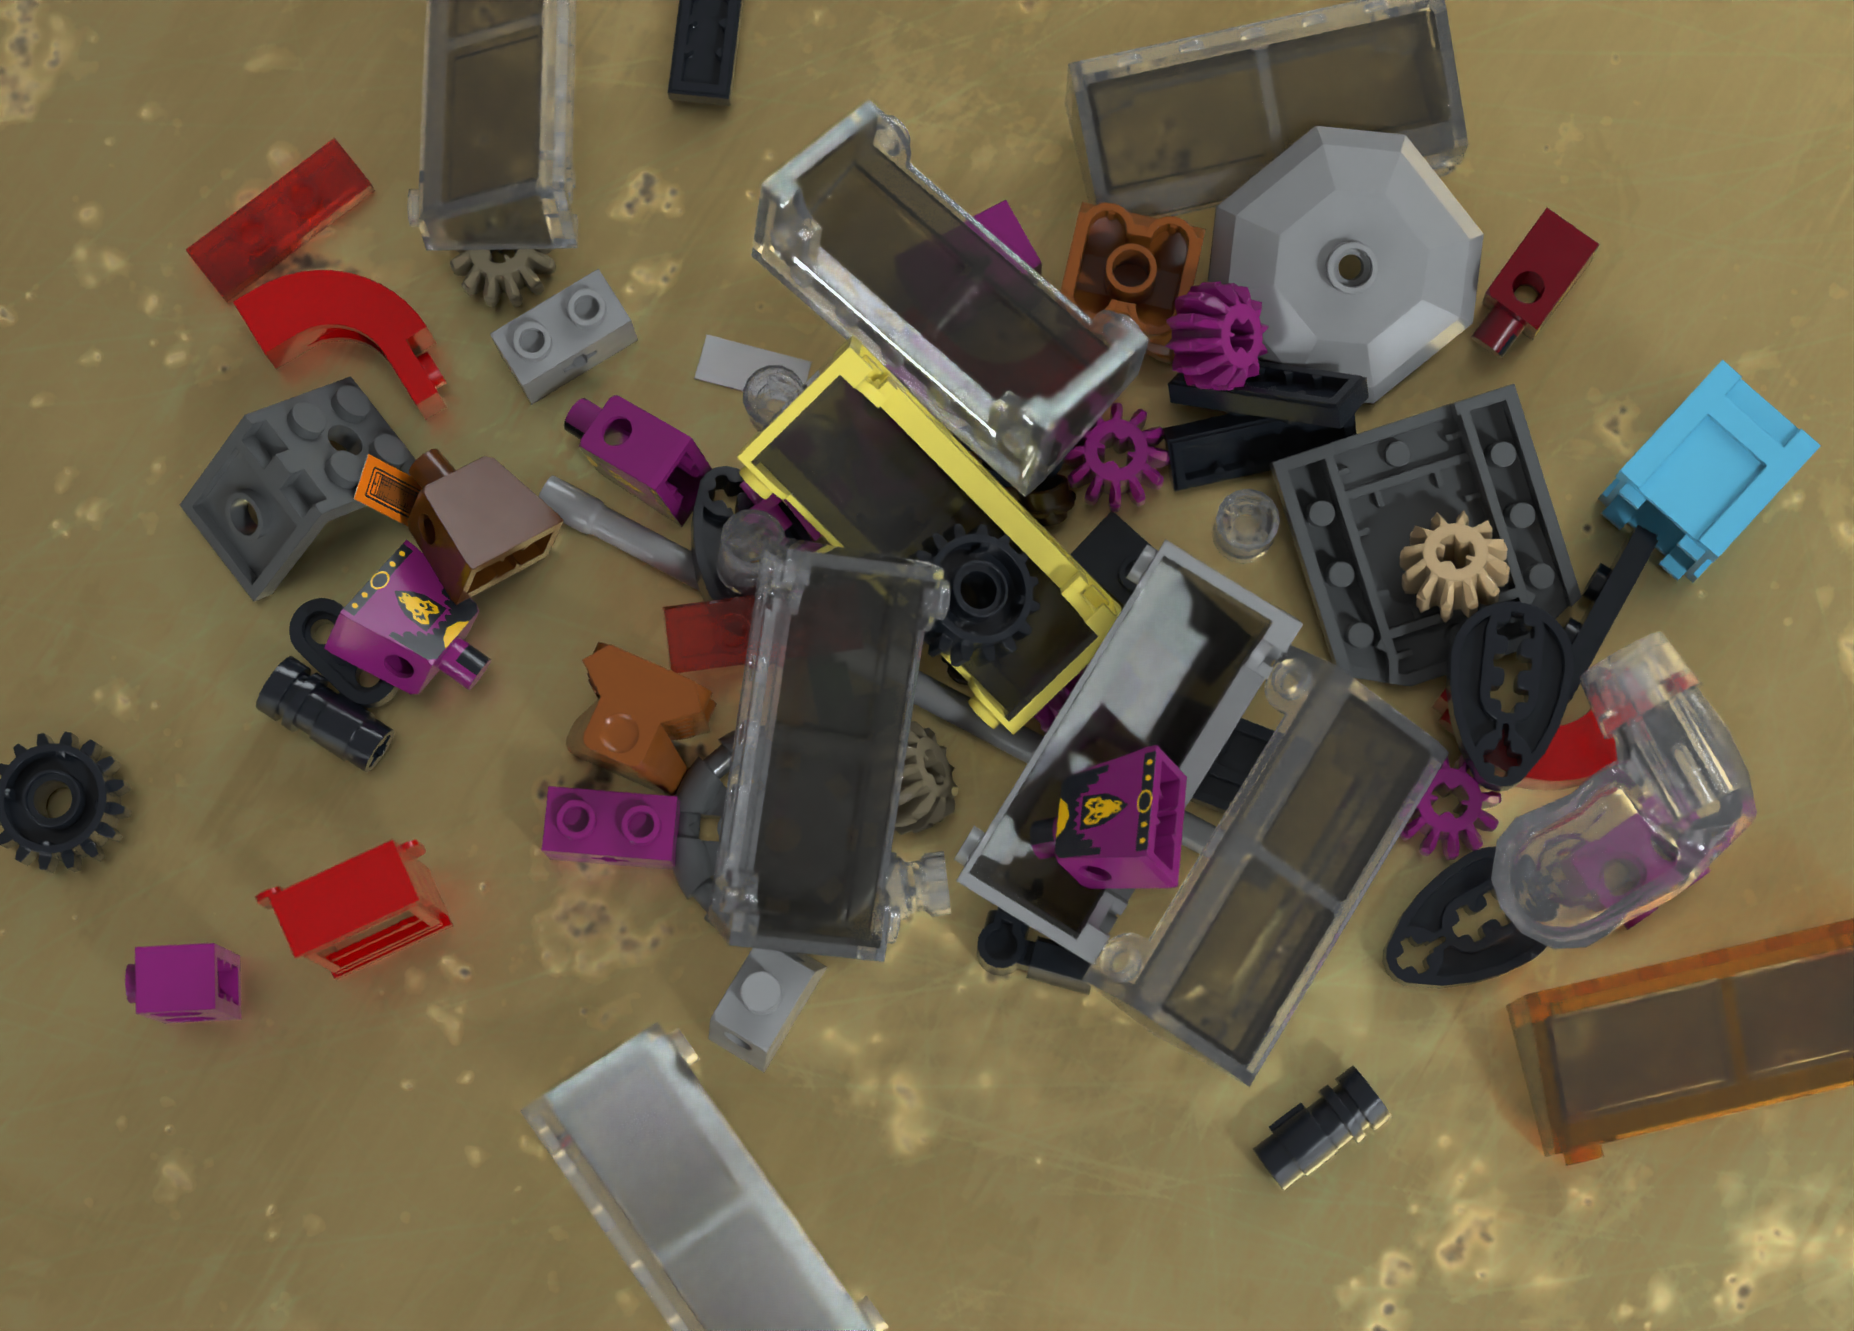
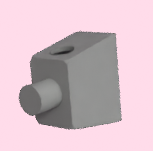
[708,935,827,1072]

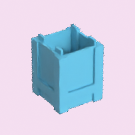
[1598,360,1821,583]

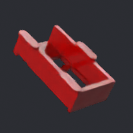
[255,839,454,980]

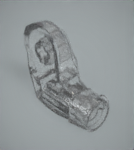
[1491,631,1757,949]

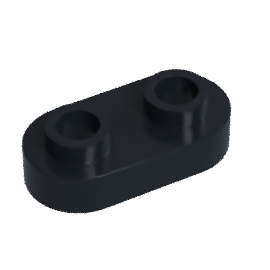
[289,598,399,708]

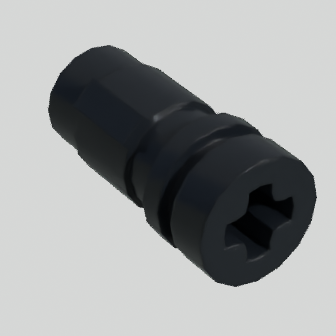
[256,656,395,773]
[1253,1066,1392,1191]

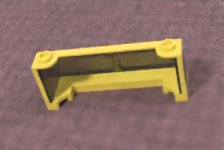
[737,334,1122,735]

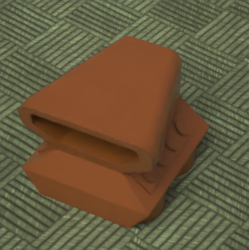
[1054,202,1206,364]
[566,642,717,796]

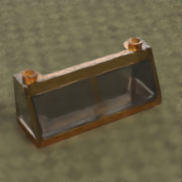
[1506,918,1854,1166]

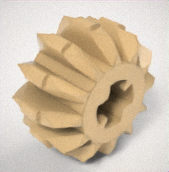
[1400,510,1510,623]

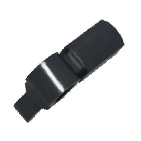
[977,867,1100,995]

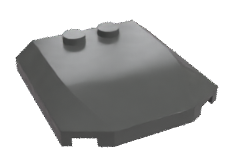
[1269,384,1582,686]

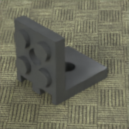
[180,376,416,602]

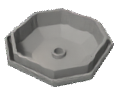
[1208,126,1484,403]

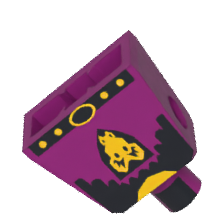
[564,395,712,527]
[324,540,492,694]
[1030,745,1187,889]

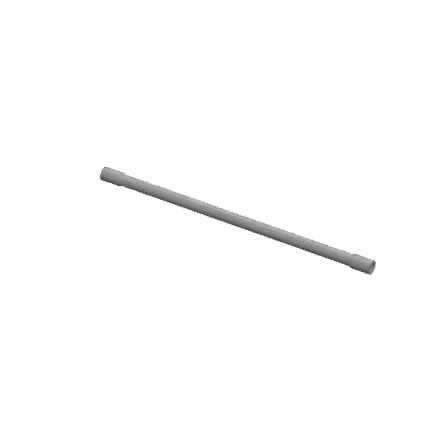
[538,475,1283,892]

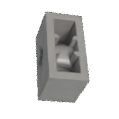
[490,268,638,405]

